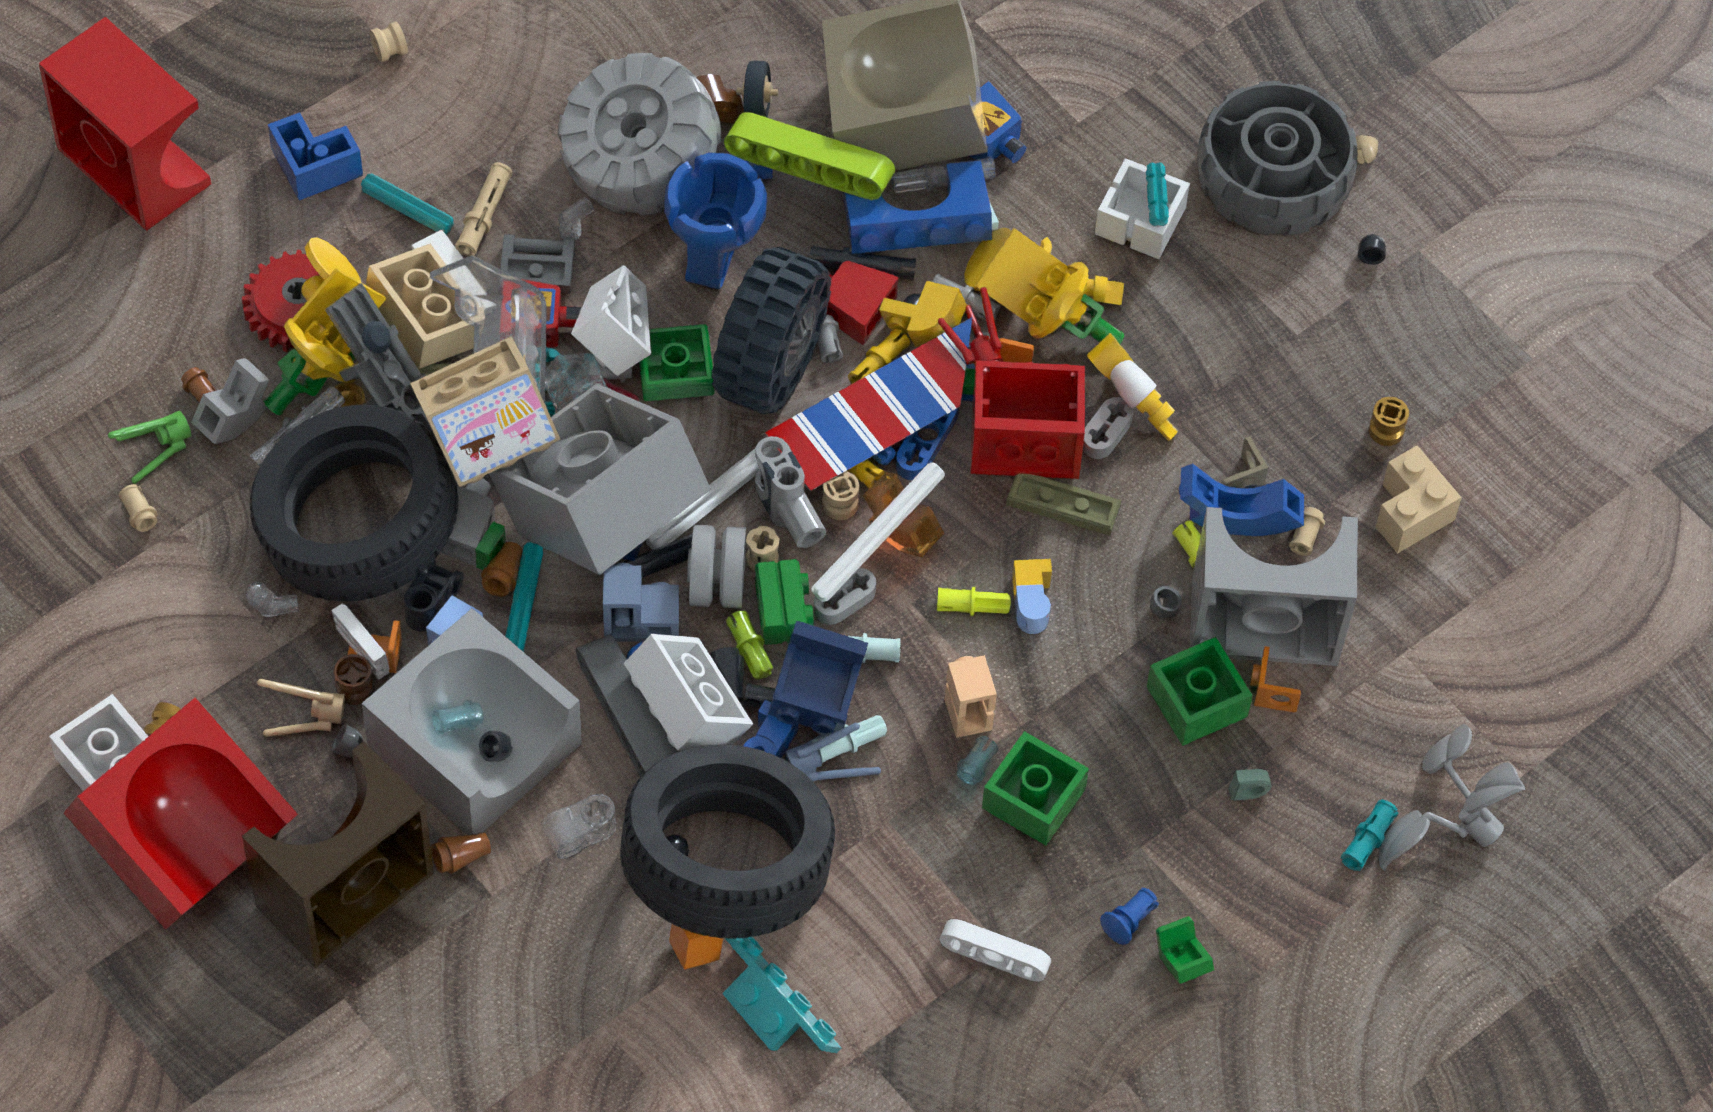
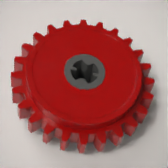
[242,250,320,352]

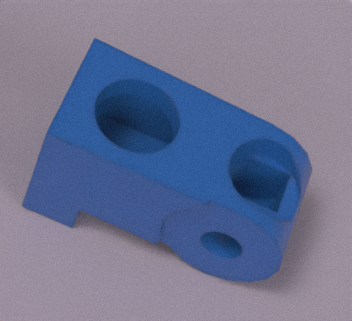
[744,700,798,758]

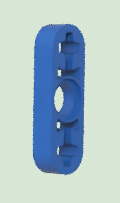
[896,407,960,480]

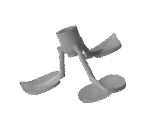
[1379,724,1525,871]

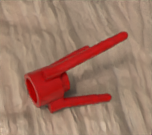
[938,287,1003,368]

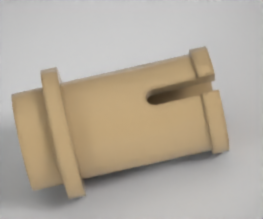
[119,484,158,532]
[1289,507,1325,556]

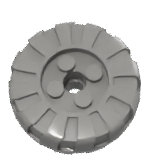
[557,53,721,216]

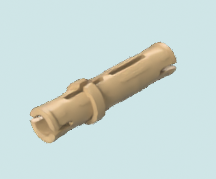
[455,162,512,257]

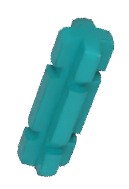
[1146,162,1169,226]

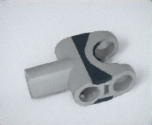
[755,436,826,548]

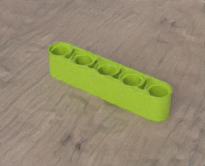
[724,112,895,200]

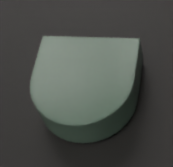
[1228,769,1272,801]

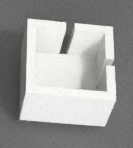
[1095,158,1190,259]

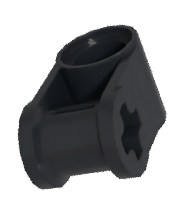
[404,560,464,632]

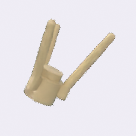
[257,679,345,737]

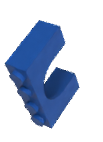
[843,160,992,253]

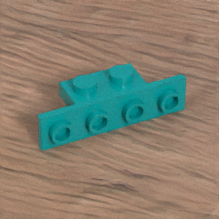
[722,937,842,1054]

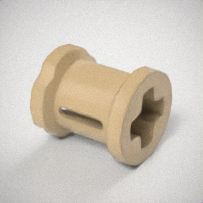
[746,526,779,571]

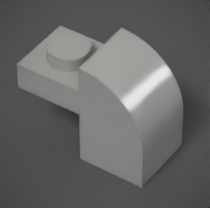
[191,358,270,444]

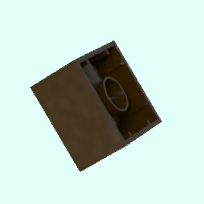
[242,741,434,968]

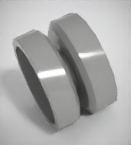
[687,525,746,609]

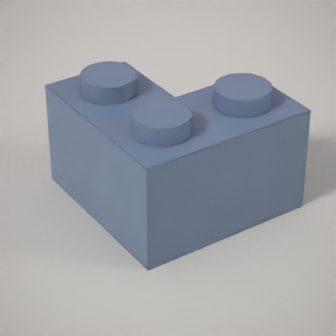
[603,563,679,642]

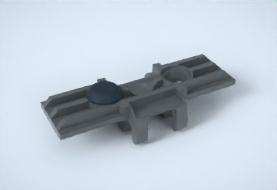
[325,283,438,443]

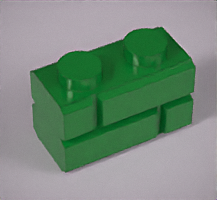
[754,559,814,645]

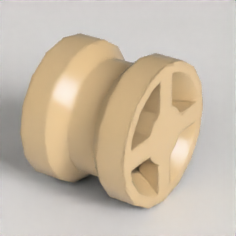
[369,21,408,62]

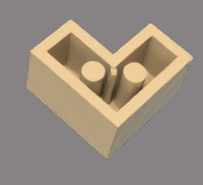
[1376,445,1462,554]

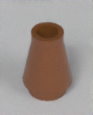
[481,542,523,597]
[431,832,491,874]

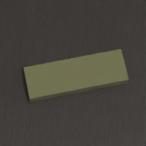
[1006,474,1122,536]

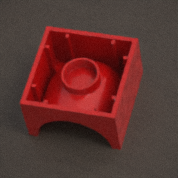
[39,17,211,231]
[63,697,298,929]

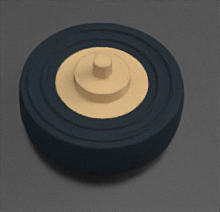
[736,60,778,118]

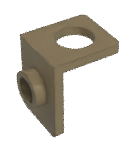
[1221,436,1268,488]

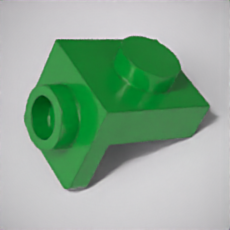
[1156,916,1214,984]

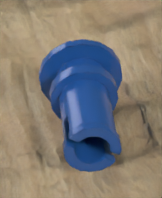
[1100,888,1159,945]

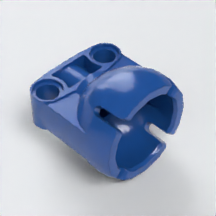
[664,153,767,289]

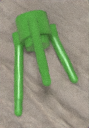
[108,411,191,484]

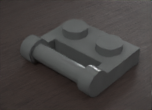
[499,234,575,294]

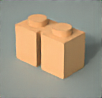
[944,655,997,738]

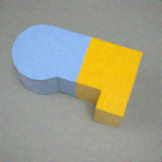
[1012,559,1052,634]

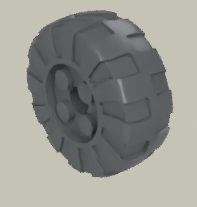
[1197,81,1358,236]

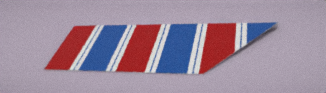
[763,317,973,491]

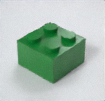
[1146,637,1253,746]
[982,731,1089,846]

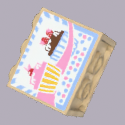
[410,336,561,487]

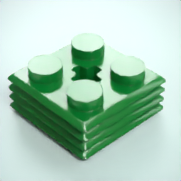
[639,324,715,401]

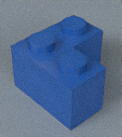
[268,112,363,200]

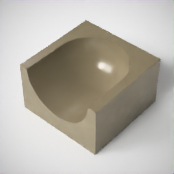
[822,0,988,171]

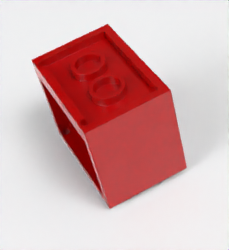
[971,360,1085,479]

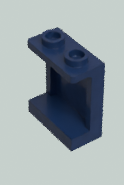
[768,621,868,736]

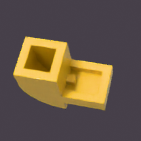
[879,281,967,347]

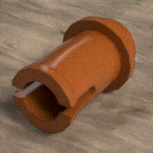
[181,367,217,403]

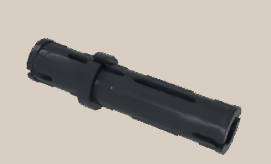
[810,245,916,281]

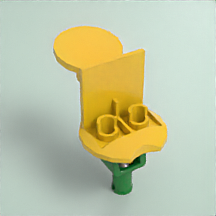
[964,228,1124,344]
[263,237,386,416]

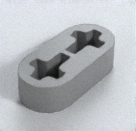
[1083,397,1133,459]
[814,568,876,625]

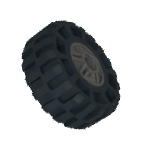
[712,247,831,414]

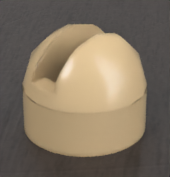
[1356,135,1378,164]

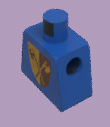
[970,81,1026,164]

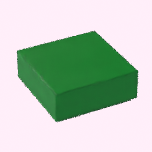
[475,521,506,570]

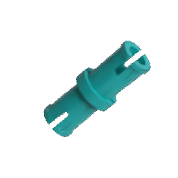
[1340,799,1399,871]

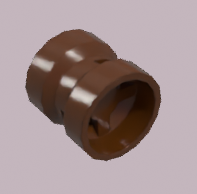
[333,654,374,705]

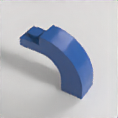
[1179,464,1304,536]

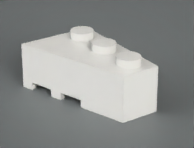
[571,265,651,376]

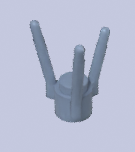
[784,723,881,782]

